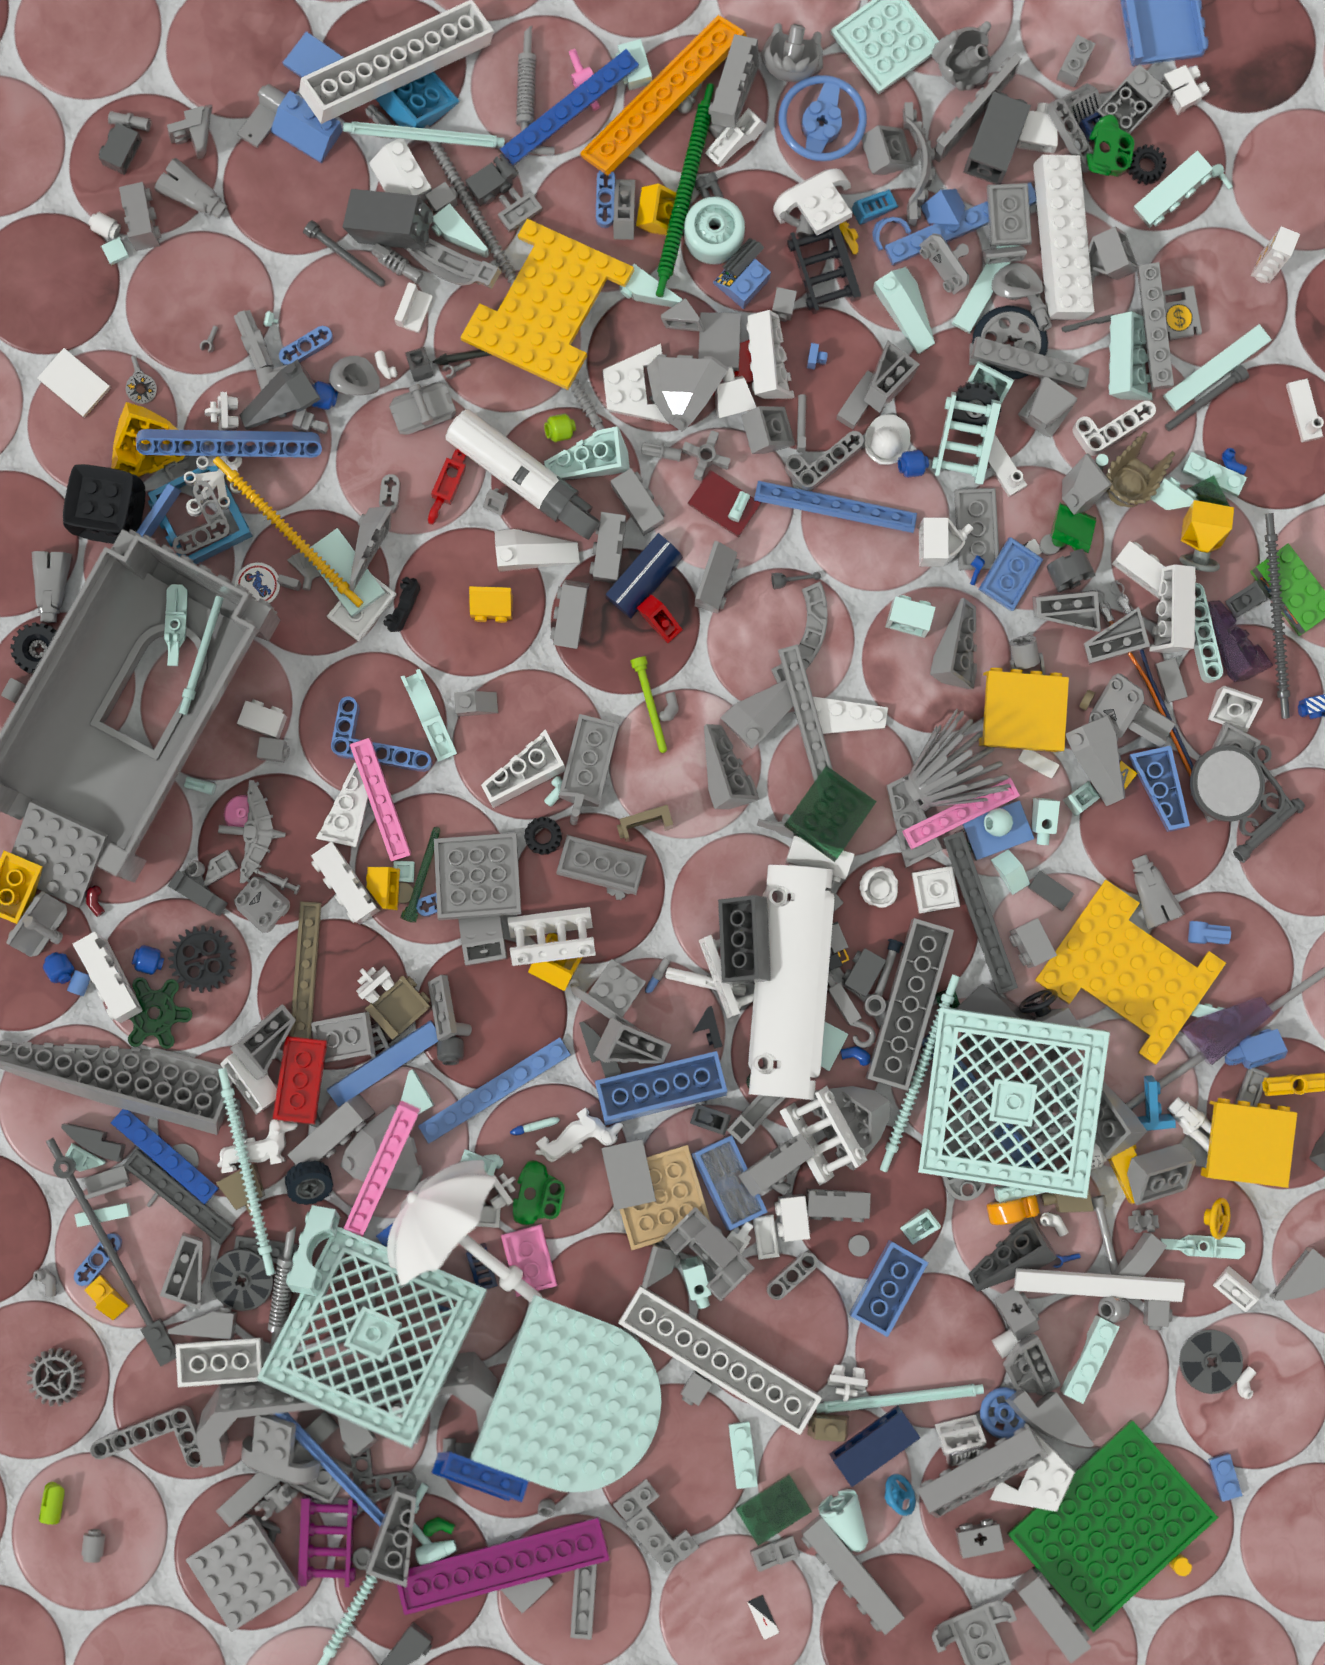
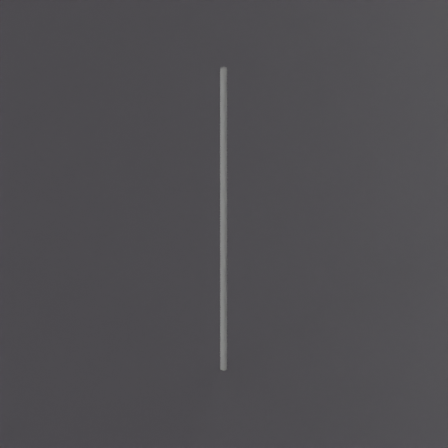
[1037,967,1325,1169]

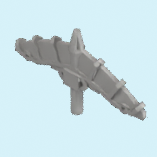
[218,780,285,883]

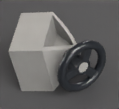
[1019,989,1081,1062]

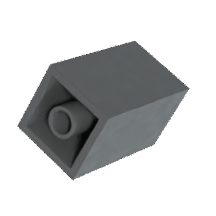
[963,91,1031,184]
[342,189,433,250]

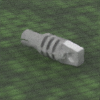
[372,243,424,284]

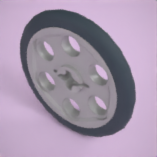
[972,305,1048,380]

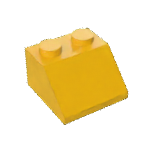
[636,183,676,235]
[469,586,513,623]
[528,933,583,991]

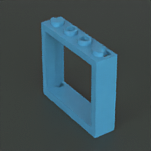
[148,465,253,565]

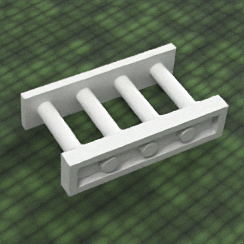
[508,907,596,966]
[699,935,754,1018]
[779,1086,867,1186]

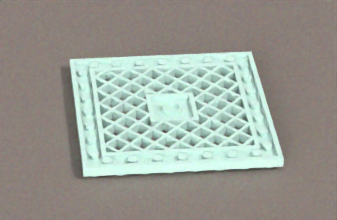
[918,1007,1110,1198]
[257,1227,487,1449]

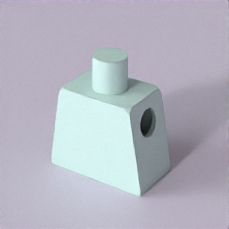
[1031,798,1060,845]
[680,1256,712,1309]

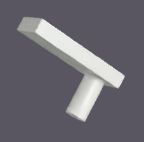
[1286,378,1324,443]
[977,434,1027,497]

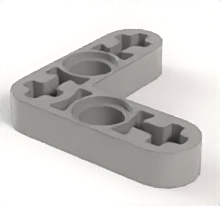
[173,480,230,554]

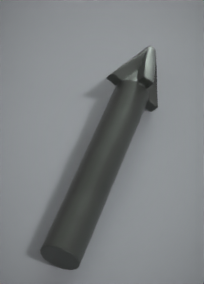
[432,349,491,365]

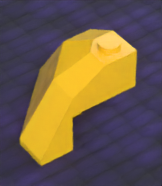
[111,402,191,477]

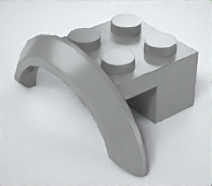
[570,959,646,1028]

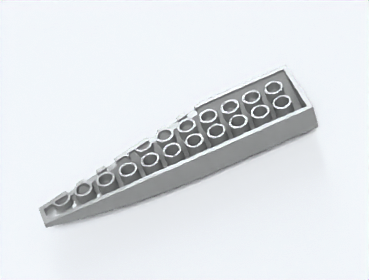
[0,1041,234,1135]

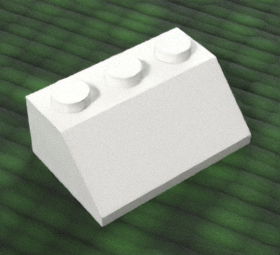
[369,138,432,202]
[785,836,854,883]

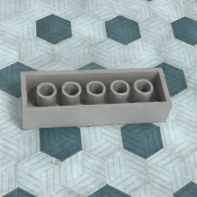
[918,1427,1048,1518]

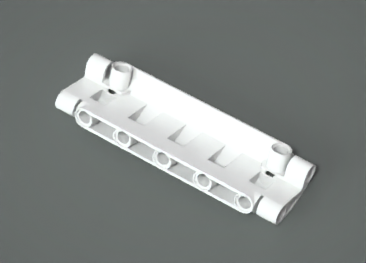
[748,865,834,1100]

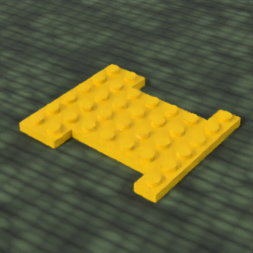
[460,219,634,390]
[1034,880,1226,1065]

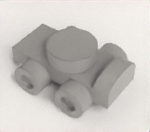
[1128,1210,1159,1233]

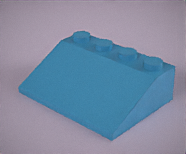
[376,71,459,128]

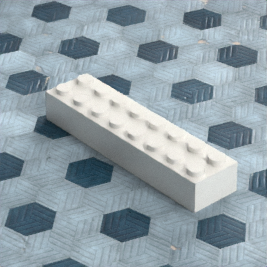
[1033,155,1094,320]

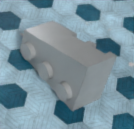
[550,579,590,649]
[1032,590,1101,632]
[739,1133,815,1197]

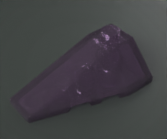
[1208,600,1273,682]
[1182,996,1274,1065]

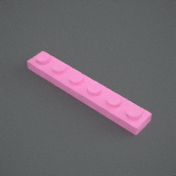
[350,737,411,861]
[902,778,1020,850]

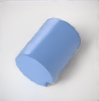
[67,970,90,996]

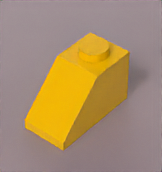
[366,867,400,910]

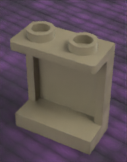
[617,805,673,842]
[365,975,432,1040]

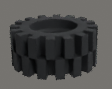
[1128,144,1167,185]
[524,817,562,855]

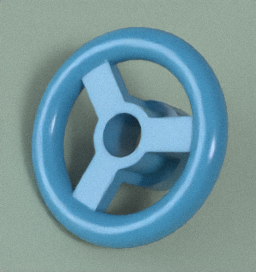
[885,1474,916,1516]

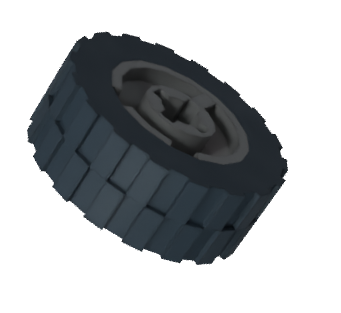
[285,1160,333,1205]

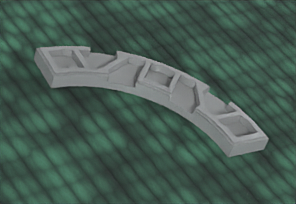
[771,581,828,683]

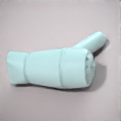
[412,1522,457,1565]

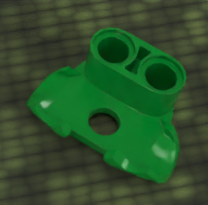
[1086,115,1134,177]
[513,1160,565,1225]

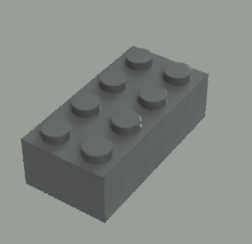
[718,895,771,985]

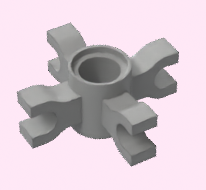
[682,430,731,481]
[254,1482,300,1521]

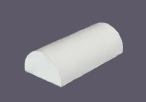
[176,1338,266,1387]

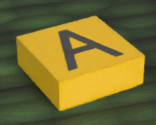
[1119,761,1137,790]

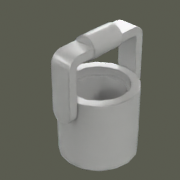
[1010,635,1046,675]

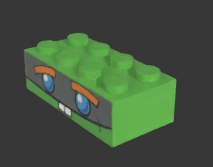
[1250,543,1325,636]

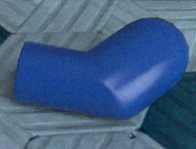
[1222,448,1247,475]

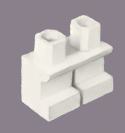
[1160,65,1209,115]

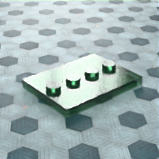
[784,766,877,862]

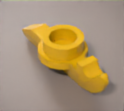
[839,221,858,255]

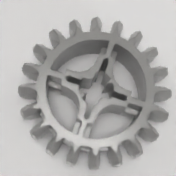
[27,1348,85,1406]

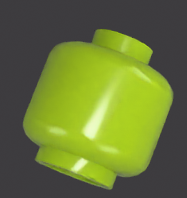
[544,414,576,442]

